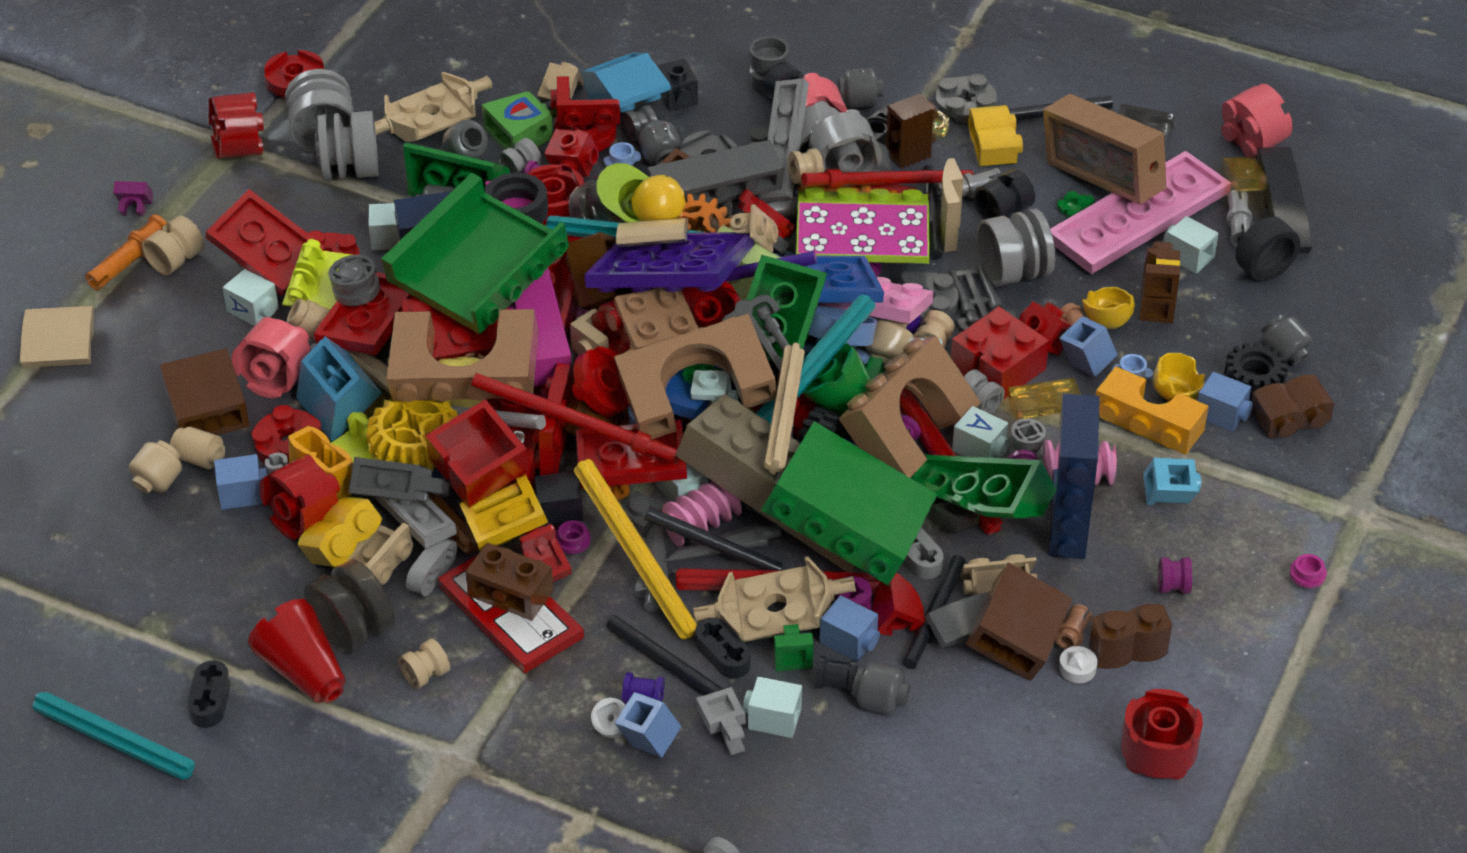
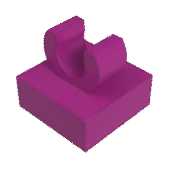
[113,181,153,216]

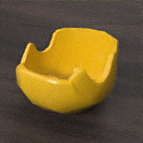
[631,175,686,221]
[1082,287,1135,329]
[1153,353,1205,402]

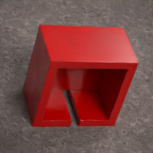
[951,306,1049,400]
[425,399,529,508]

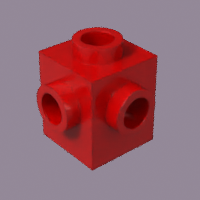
[544,129,599,177]
[1019,301,1073,356]

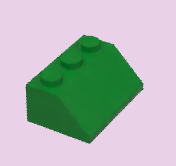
[403,142,510,197]
[746,254,827,371]

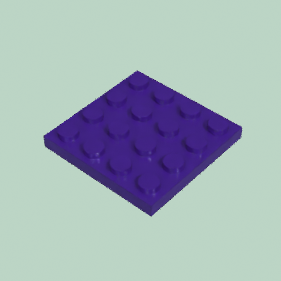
[585,232,754,292]

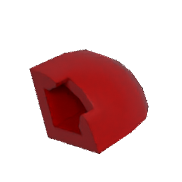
[872,573,925,636]

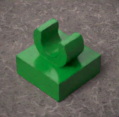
[774,624,813,671]

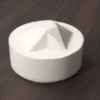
[1059,646,1097,683]
[591,698,626,738]

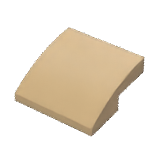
[940,158,964,253]
[616,218,689,247]
[20,306,94,368]

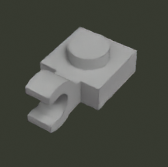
[696,687,746,755]

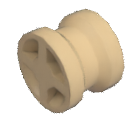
[787,148,824,184]

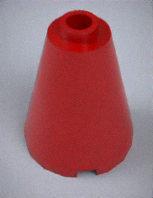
[247,598,346,703]

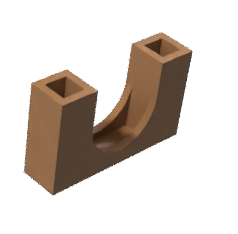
[386,309,539,402]
[614,314,777,439]
[839,335,981,478]

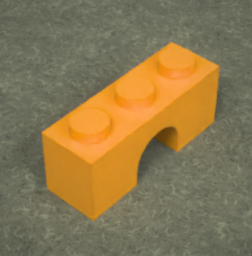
[1096,366,1209,455]

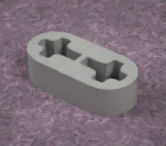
[903,527,943,579]
[406,539,457,596]

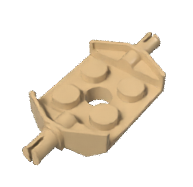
[374,72,492,142]
[693,557,856,642]

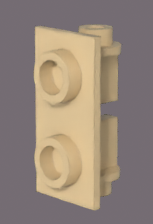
[730,204,778,253]
[960,554,1037,596]

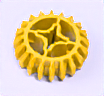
[366,400,458,473]

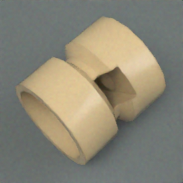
[141,215,205,276]

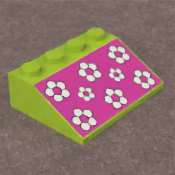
[796,187,929,264]

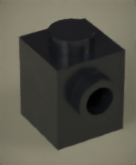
[657,59,698,111]
[534,471,584,526]

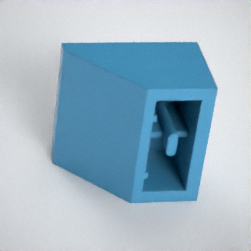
[581,52,671,112]
[296,336,382,441]

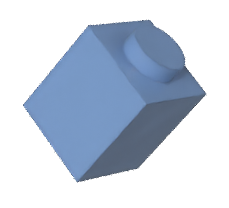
[1059,316,1118,377]
[1198,372,1253,432]
[214,454,267,510]
[820,595,880,661]
[614,692,681,758]

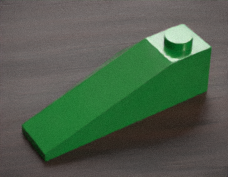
[910,455,1056,518]

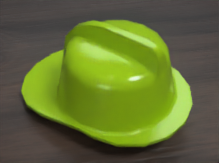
[596,163,649,223]

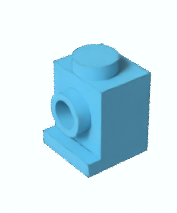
[1143,458,1201,505]

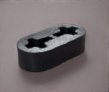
[696,618,751,679]
[188,660,230,728]

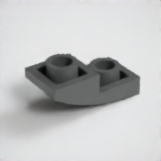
[925,592,989,648]

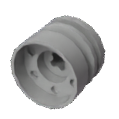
[285,69,354,153]
[315,111,379,181]
[977,208,1056,287]

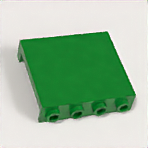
[381,173,569,334]
[761,421,937,585]

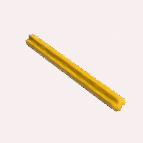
[574,459,697,640]

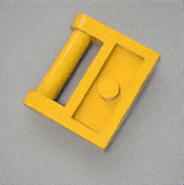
[459,474,548,551]

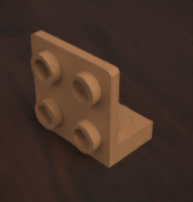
[614,288,698,350]

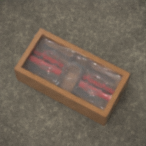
[1043,94,1167,204]

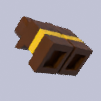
[1140,241,1180,323]

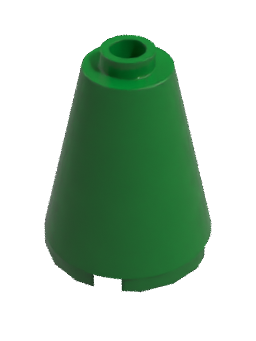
[802,343,871,415]

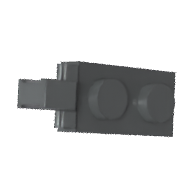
[348,457,450,503]

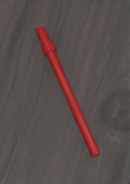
[801,169,974,189]
[471,373,677,462]

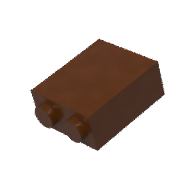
[159,348,250,435]
[966,562,1073,681]

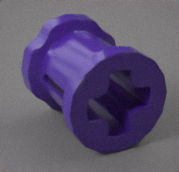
[621,672,665,705]

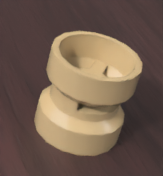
[913,310,955,348]
[398,639,450,689]

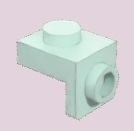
[690,370,738,404]

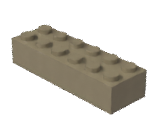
[675,394,857,573]

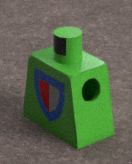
[482,92,557,150]

